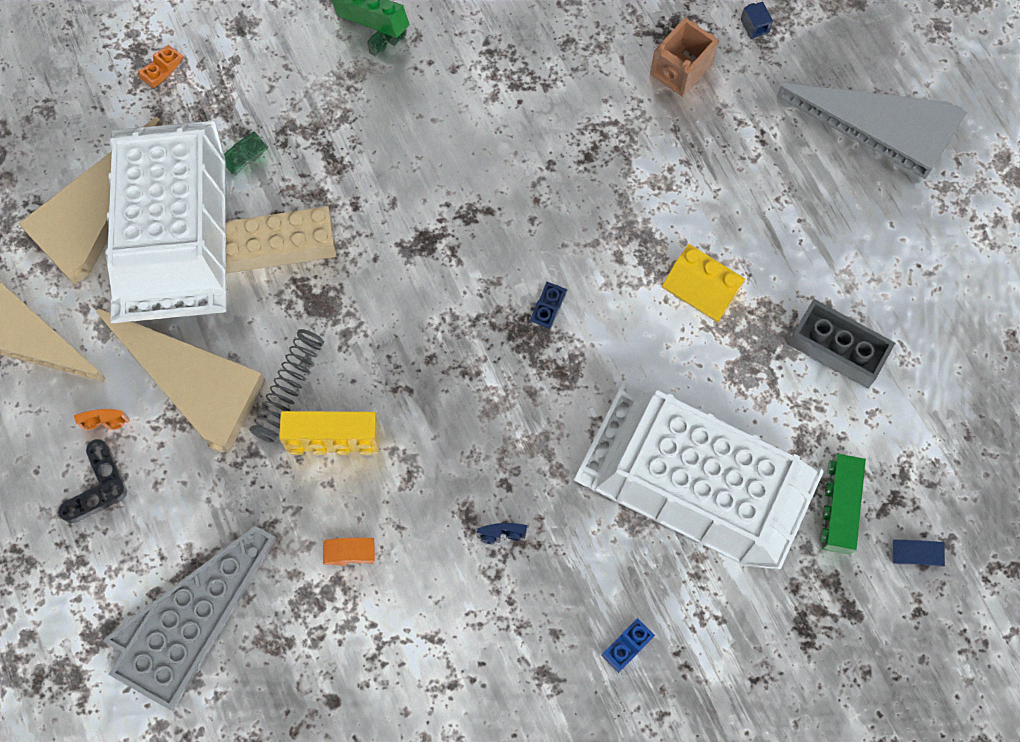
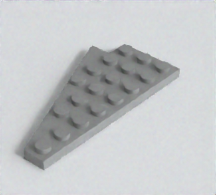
[103,526,277,711]

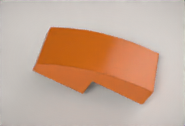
[138,45,183,88]
[74,409,130,430]
[323,538,375,566]

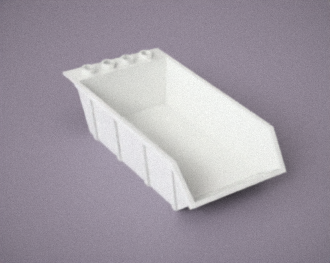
[105,121,226,323]
[574,382,824,570]

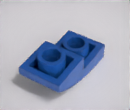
[601,618,655,673]

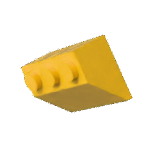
[662,244,745,323]

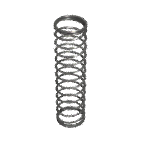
[249,329,324,443]

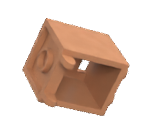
[650,17,719,97]

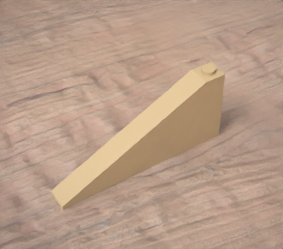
[19,116,162,285]
[0,282,105,382]
[96,309,265,453]

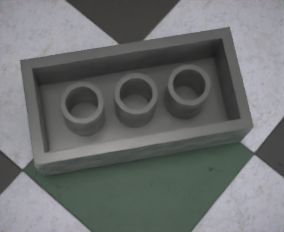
[788,299,896,389]

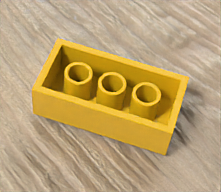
[279,411,380,455]

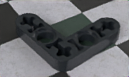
[58,439,127,523]

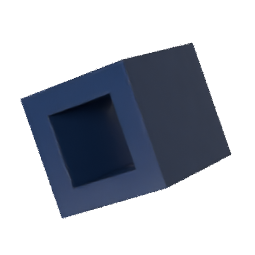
[741,1,773,39]

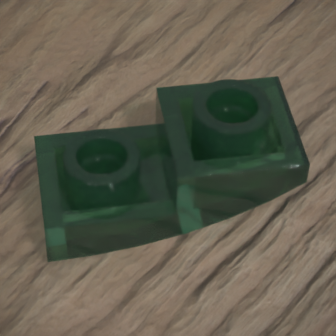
[367,30,407,57]
[224,131,269,175]

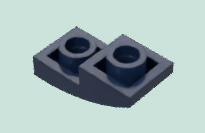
[530,281,568,329]
[477,523,528,545]
[893,539,945,567]

